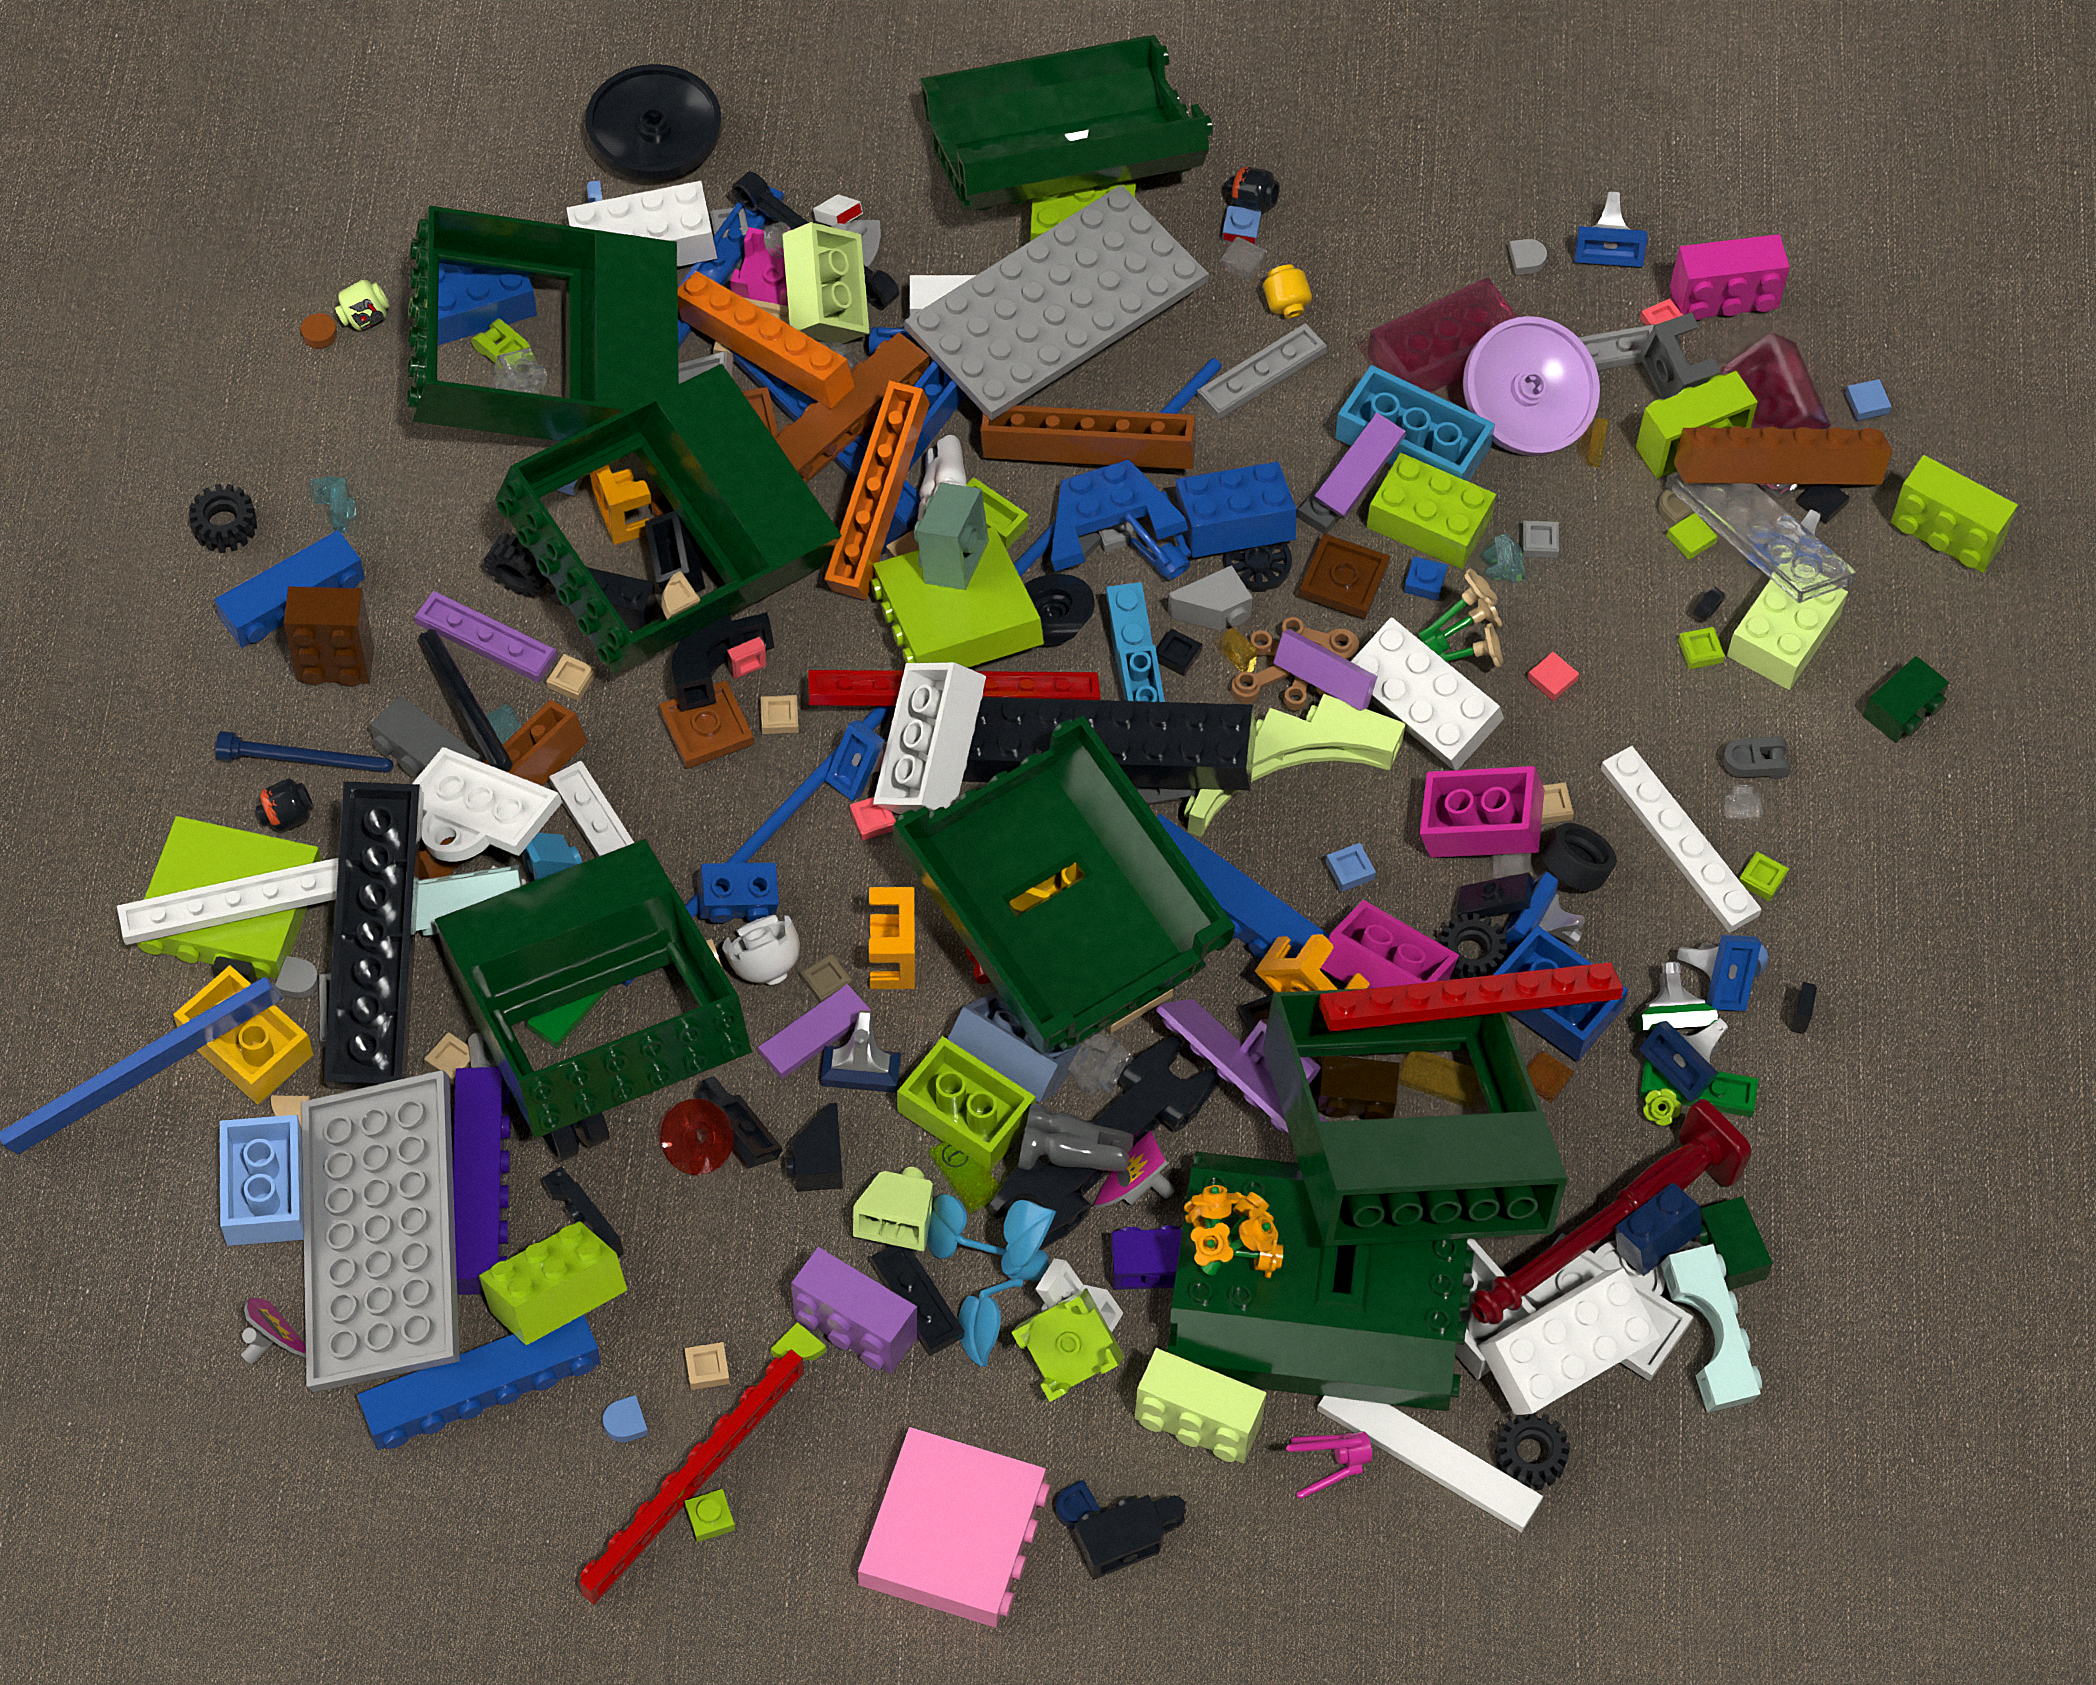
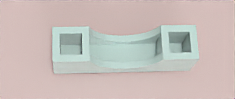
[1661,1244,1762,1413]

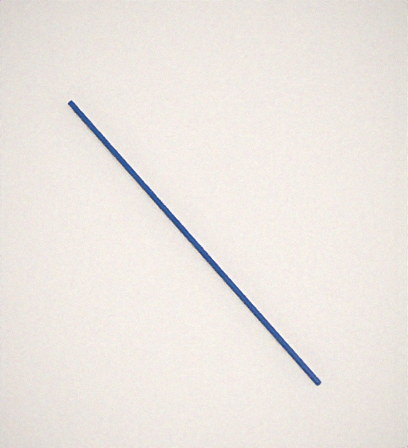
[621,358,1222,987]

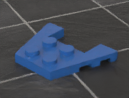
[1051,459,1188,571]

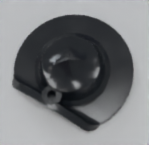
[1024,574,1095,645]

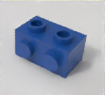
[697,862,779,923]

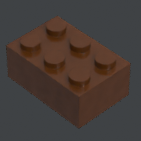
[284,586,374,686]

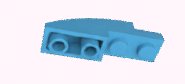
[1105,582,1165,702]

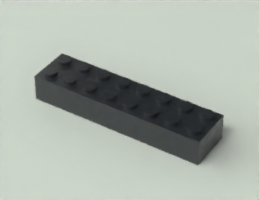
[962,697,1257,791]
[324,781,424,1090]

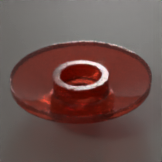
[660,1098,734,1176]

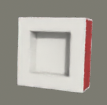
[813,194,863,227]

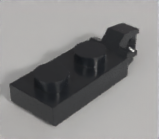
[695,1076,783,1168]
[543,1166,624,1258]

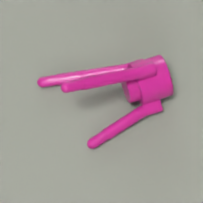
[1286,1431,1372,1499]

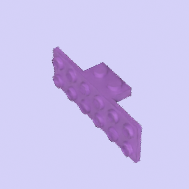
[1156,999,1327,1134]

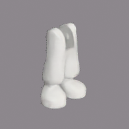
[918,435,967,520]

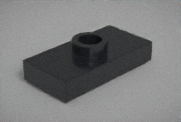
[1456,872,1534,920]

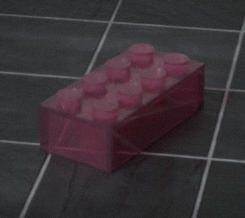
[1367,277,1518,393]

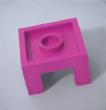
[730,227,788,306]

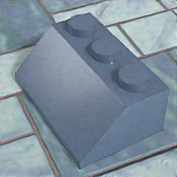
[948,992,1087,1103]

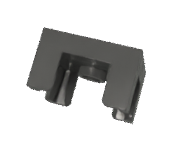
[1640,312,1721,400]

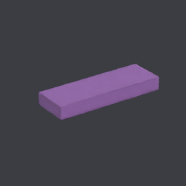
[1315,413,1406,519]
[1273,629,1378,711]
[758,984,871,1079]

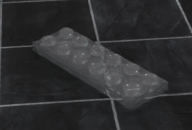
[1666,472,1857,603]

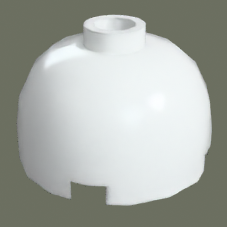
[722,915,800,985]

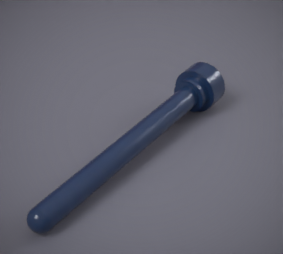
[216,731,393,773]

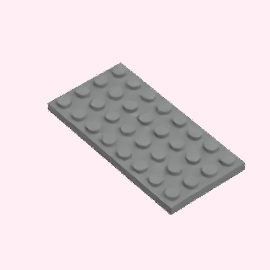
[904,185,1209,421]
[301,1070,460,1392]

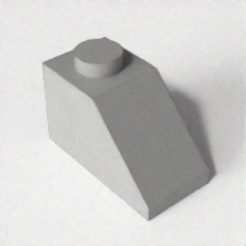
[1167,565,1253,631]

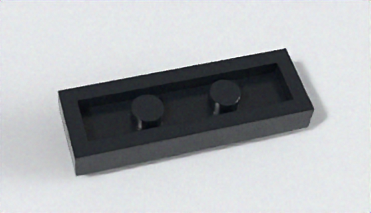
[871,1245,965,1356]

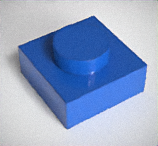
[1404,556,1448,601]

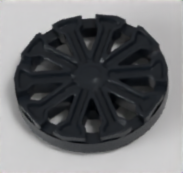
[1225,542,1292,592]

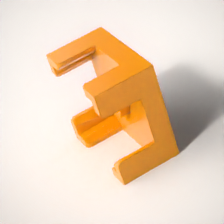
[590,453,651,545]
[869,887,915,989]
[1255,934,1370,992]

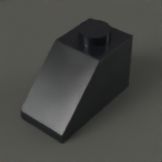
[787,1103,843,1192]

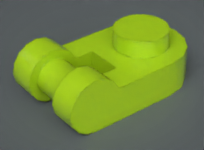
[471,318,532,373]

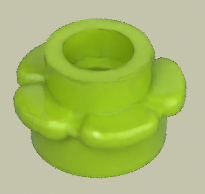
[1643,1088,1681,1126]

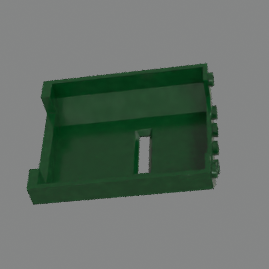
[920,34,1213,212]
[892,716,1235,1054]
[1167,1151,1475,1411]

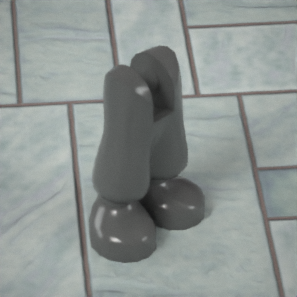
[1018,1104,1134,1172]

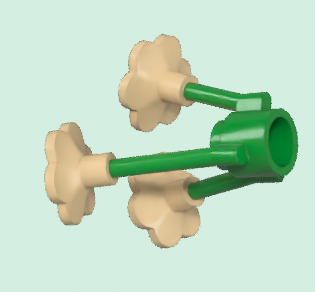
[1417,568,1503,668]

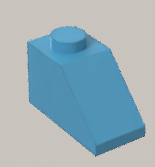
[522,832,583,882]

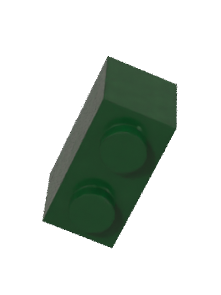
[1863,656,1949,744]
[1695,1196,1773,1291]

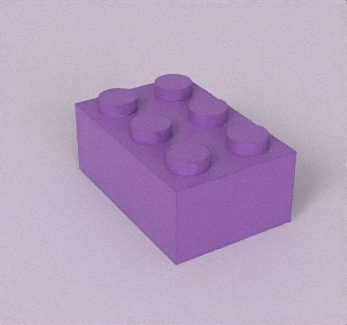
[791,1247,917,1374]

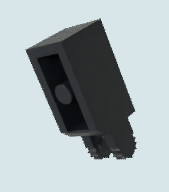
[549,567,656,632]
[1074,1494,1186,1580]

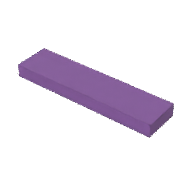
[414,591,557,683]

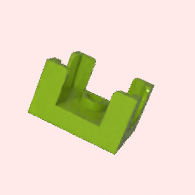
[1011,1288,1125,1402]

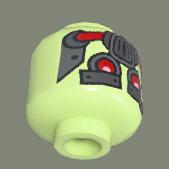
[335,280,390,331]

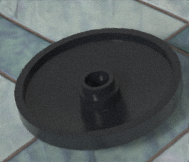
[586,64,722,180]

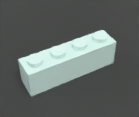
[416,865,522,935]

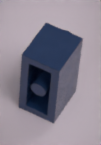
[1615,1182,1702,1276]

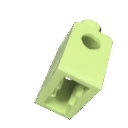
[853,1167,933,1251]

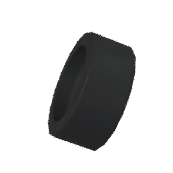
[1542,823,1617,891]

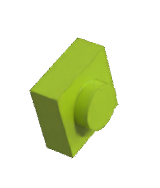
[685,1489,735,1542]

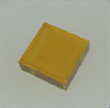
[1586,417,1609,468]
[1222,627,1257,672]

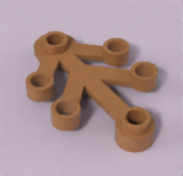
[1231,617,1359,711]

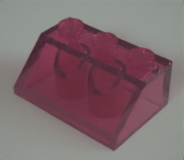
[1720,331,1831,429]

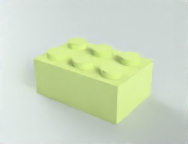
[782,222,870,344]
[1727,558,1848,690]
[1135,1348,1267,1464]

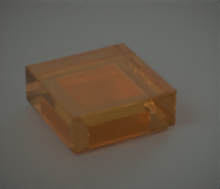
[1527,1051,1574,1104]

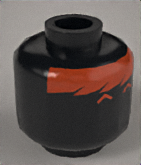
[1227,166,1280,214]
[255,778,314,833]

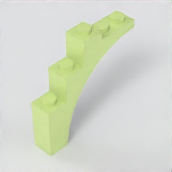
[1184,694,1405,837]

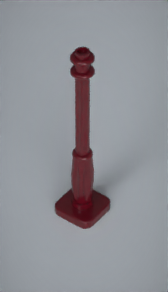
[1471,1099,1752,1324]

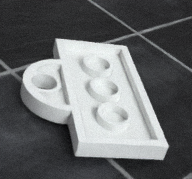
[412,747,562,862]
[1524,1233,1693,1381]

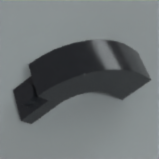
[672,612,775,711]

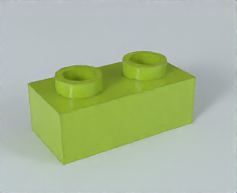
[966,477,1029,550]

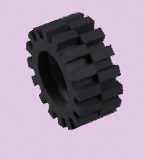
[189,484,257,553]
[484,533,549,597]
[1439,913,1507,980]
[1495,1412,1570,1490]

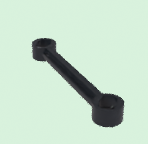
[732,171,900,310]

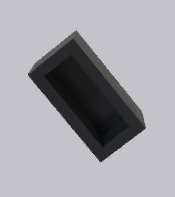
[645,511,706,592]

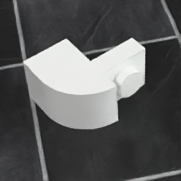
[1036,1258,1123,1333]

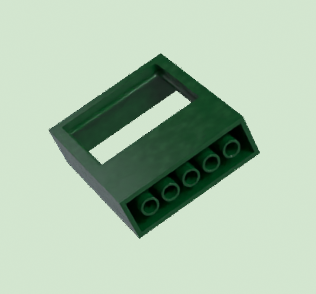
[407,205,679,441]
[495,363,842,675]
[434,839,752,1138]
[1263,988,1568,1246]

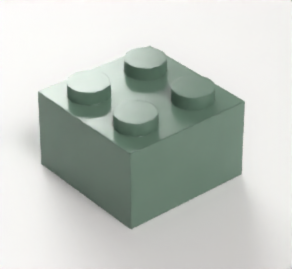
[914,482,989,590]

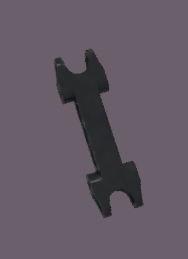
[990,1035,1220,1250]

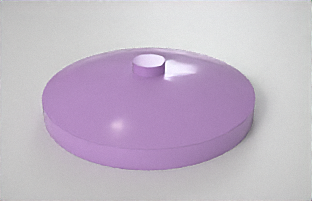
[1463,316,1600,456]

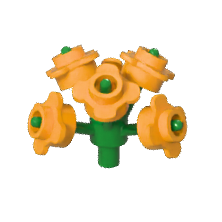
[1184,1185,1285,1278]

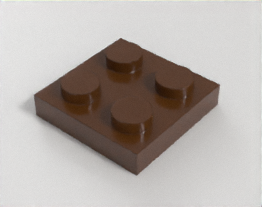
[1299,534,1391,619]

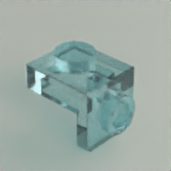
[310,476,356,533]

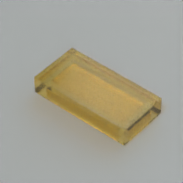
[1398,1051,1479,1109]

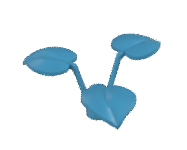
[927,1194,1056,1367]

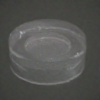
[764,222,791,258]

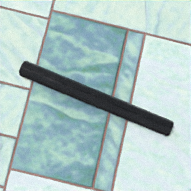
[419,629,513,771]

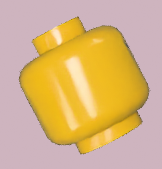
[1263,264,1312,319]

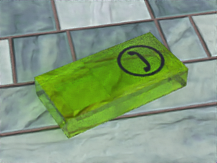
[929,1141,1001,1214]

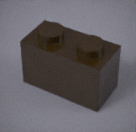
[1317,1056,1400,1120]

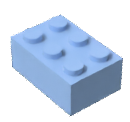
[219,1115,304,1246]

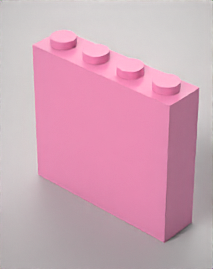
[858,1427,1051,1628]

